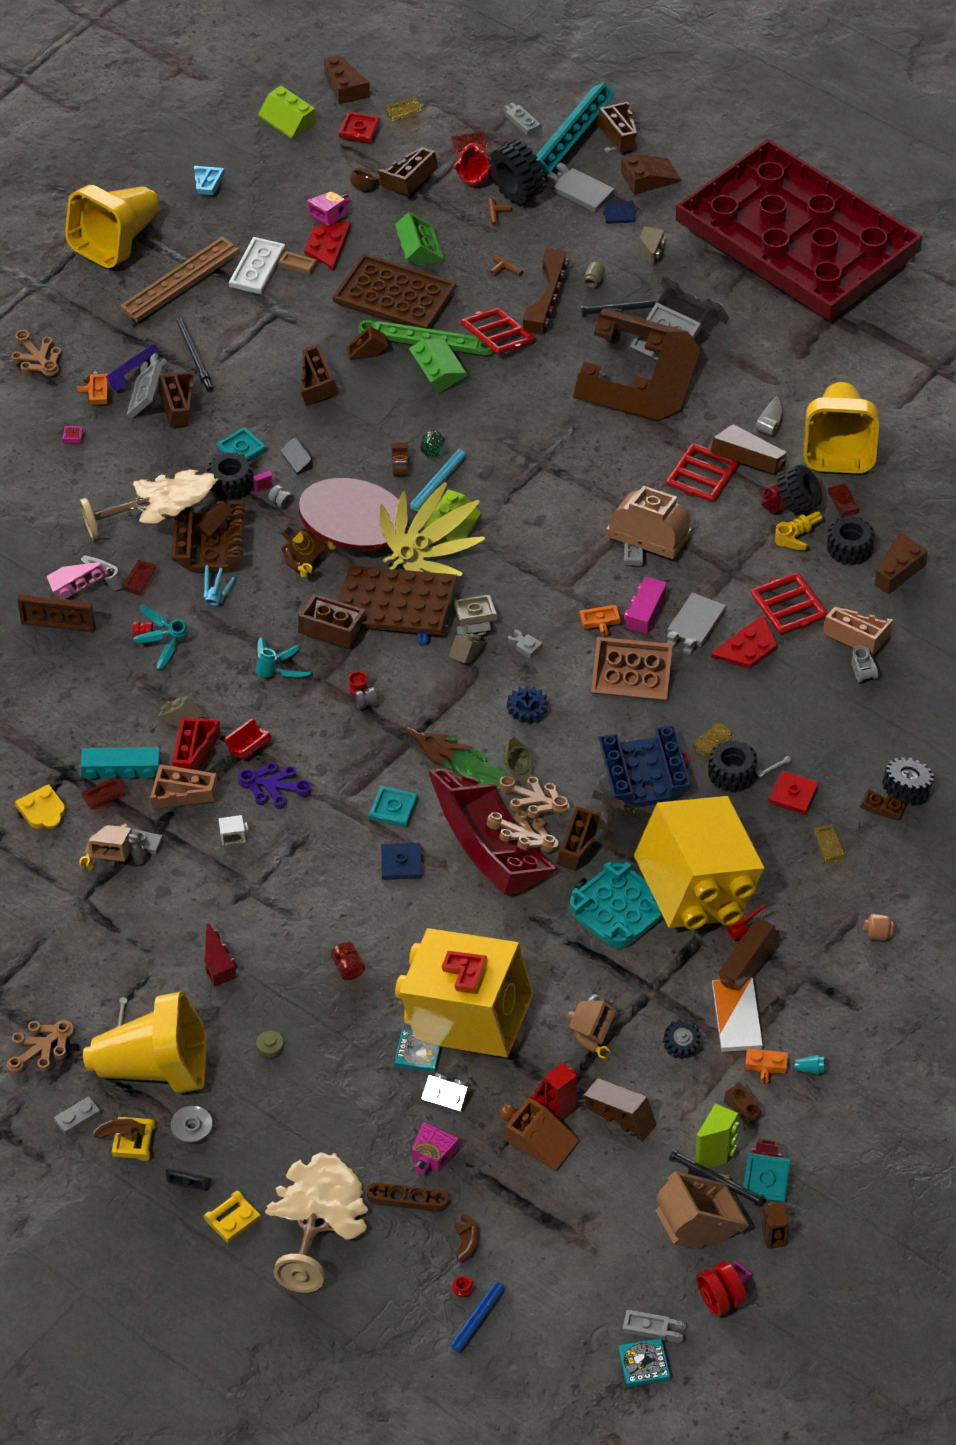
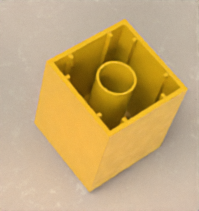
[634,796,764,930]
[395,928,534,1058]

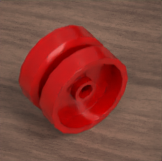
[696,1260,747,1317]

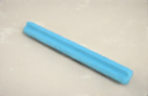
[410,449,466,511]

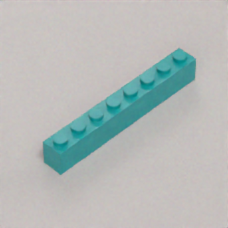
[536,82,615,175]

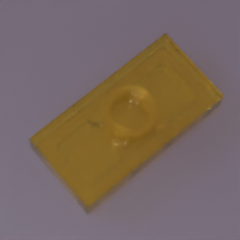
[384,97,422,121]
[693,721,732,758]
[813,824,844,863]

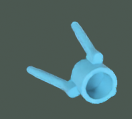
[203,565,235,606]

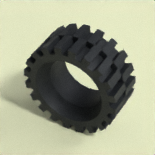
[488,140,545,205]

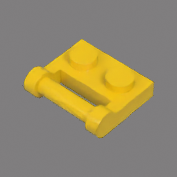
[112,1117,156,1161]
[203,1190,261,1244]

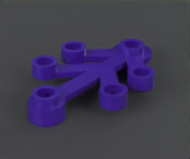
[238,762,311,809]

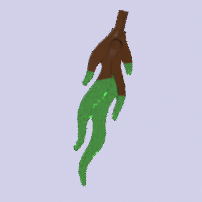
[405,727,517,794]

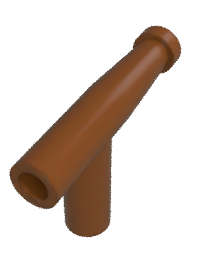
[488,198,511,226]
[490,255,523,276]

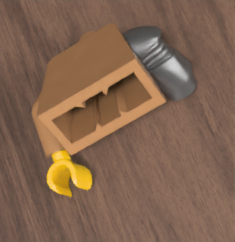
[79,824,146,870]
[567,994,617,1061]

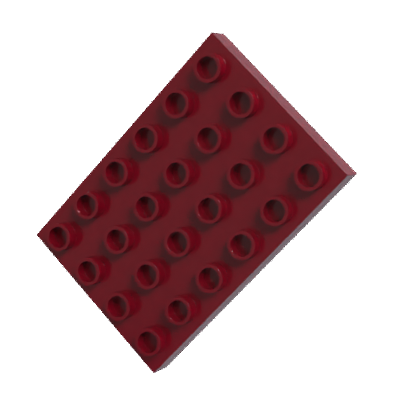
[676,139,922,321]

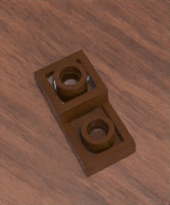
[859,789,905,819]

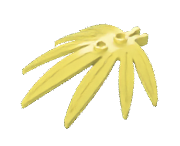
[379,482,485,576]

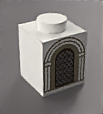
[218,815,249,846]

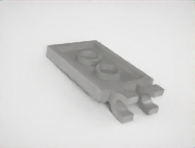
[547,162,614,212]
[126,353,166,418]
[667,592,726,655]

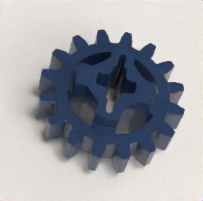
[507,686,548,723]

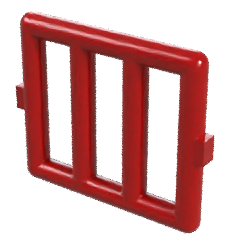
[461,308,535,354]
[666,443,739,502]
[751,572,828,634]

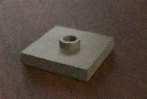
[453,595,497,626]

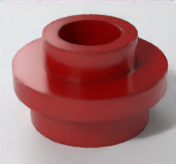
[452,1276,474,1297]

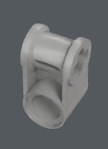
[851,645,878,683]

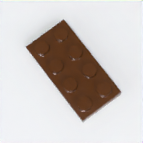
[17,594,96,633]

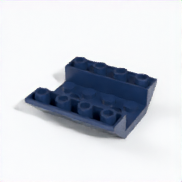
[598,725,691,808]

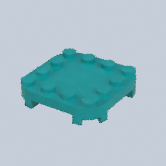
[570,861,663,950]

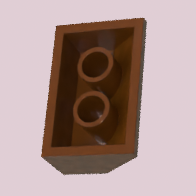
[298,594,365,649]

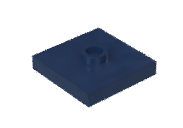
[381,843,422,880]

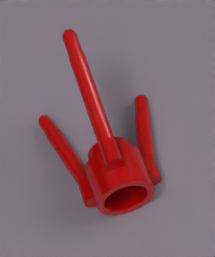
[727,905,779,941]

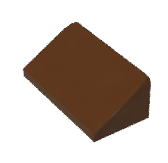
[195,501,232,536]

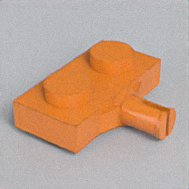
[77,374,108,405]
[580,605,620,636]
[745,1048,788,1084]

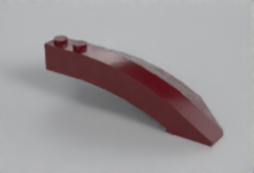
[428,769,557,895]

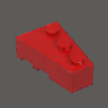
[172,717,221,770]
[530,1063,577,1122]

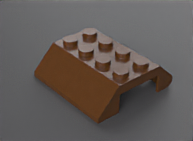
[171,502,245,572]

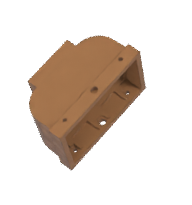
[606,486,692,559]
[655,1171,749,1250]

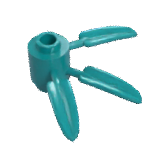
[133,605,188,670]
[255,637,312,678]

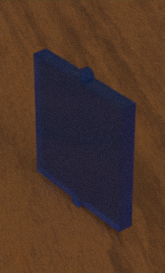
[603,201,636,224]

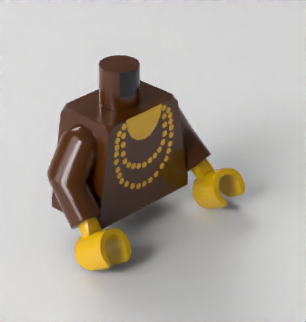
[281,526,336,577]

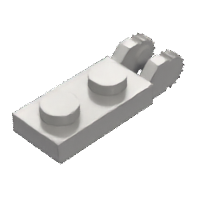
[622,1310,686,1343]

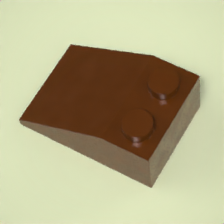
[621,154,681,195]

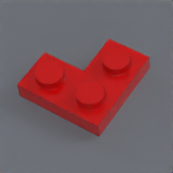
[441,951,488,993]

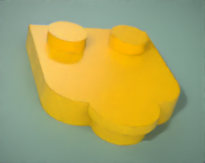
[15,784,65,829]

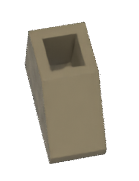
[639,226,666,266]
[449,633,486,663]
[158,696,203,727]

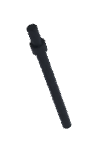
[176,318,213,392]

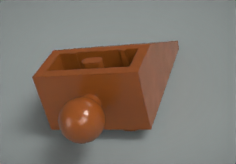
[499,1097,579,1171]

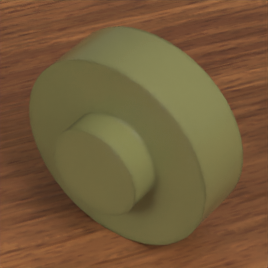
[256,1031,284,1058]

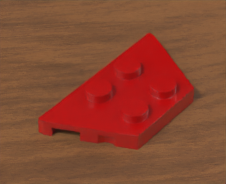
[304,221,351,271]
[711,615,777,669]

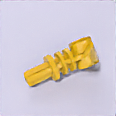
[775,512,823,550]

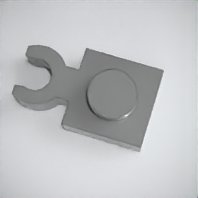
[456,622,491,635]
[508,629,542,659]

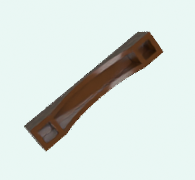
[523,248,569,335]

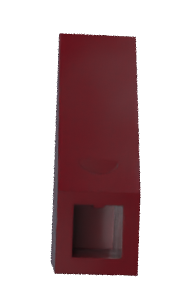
[204,923,238,987]

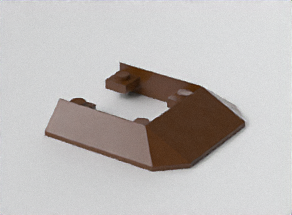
[573,308,700,422]

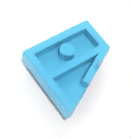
[194,166,225,195]

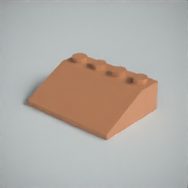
[591,637,674,700]

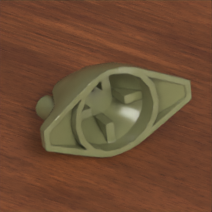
[503,736,532,784]

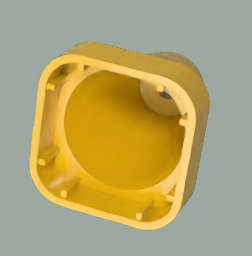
[65,185,160,268]
[803,382,879,473]
[83,991,207,1094]

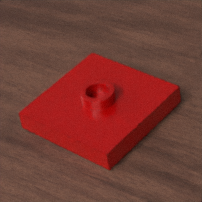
[339,112,380,143]
[769,771,819,814]

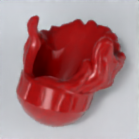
[453,143,491,186]

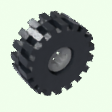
[882,757,934,803]

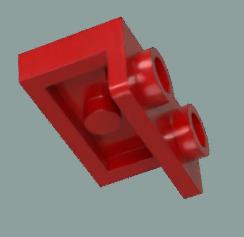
[224,718,272,760]

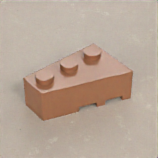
[823,607,893,656]
[150,764,219,809]

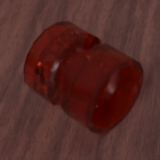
[331,942,365,981]

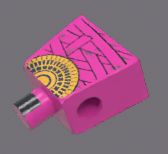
[307,192,351,226]
[412,1122,459,1175]

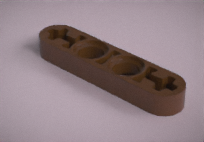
[367,1182,448,1212]

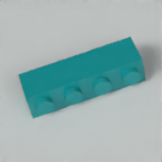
[81,747,161,779]

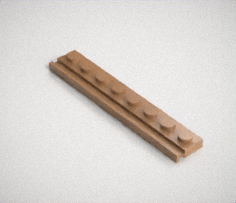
[120,236,239,323]

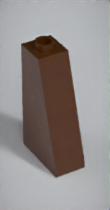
[710,424,787,474]
[718,917,779,991]

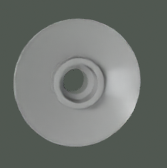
[171,1106,213,1143]

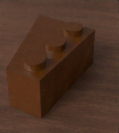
[324,55,370,105]
[597,101,637,152]
[379,147,438,196]
[301,344,339,406]
[158,372,194,427]
[875,531,928,595]
[556,805,613,870]
[584,1078,657,1142]

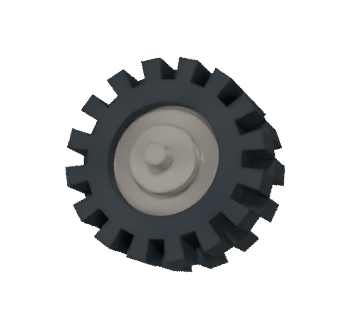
[663,1019,701,1059]

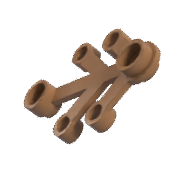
[12,330,62,376]
[499,776,569,818]
[486,810,558,852]
[7,1020,74,1076]

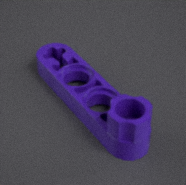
[105,343,160,391]

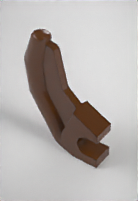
[92,1119,145,1142]
[455,1213,479,1262]

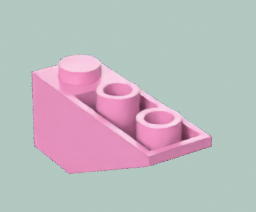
[47,562,109,599]

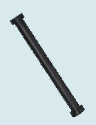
[581,297,665,317]
[669,1149,763,1206]

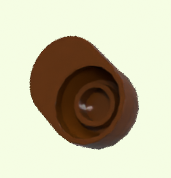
[350,168,380,191]

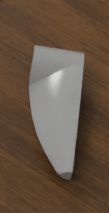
[755,396,782,436]
[81,555,125,591]

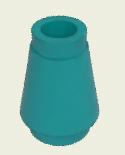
[795,1055,826,1075]

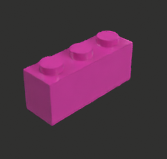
[624,576,667,634]

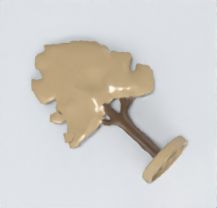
[79,469,218,541]
[265,1153,368,1293]

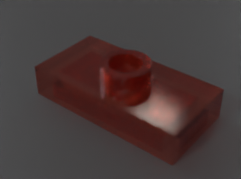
[451,131,488,152]
[828,483,859,518]
[122,560,156,595]
[81,777,125,810]

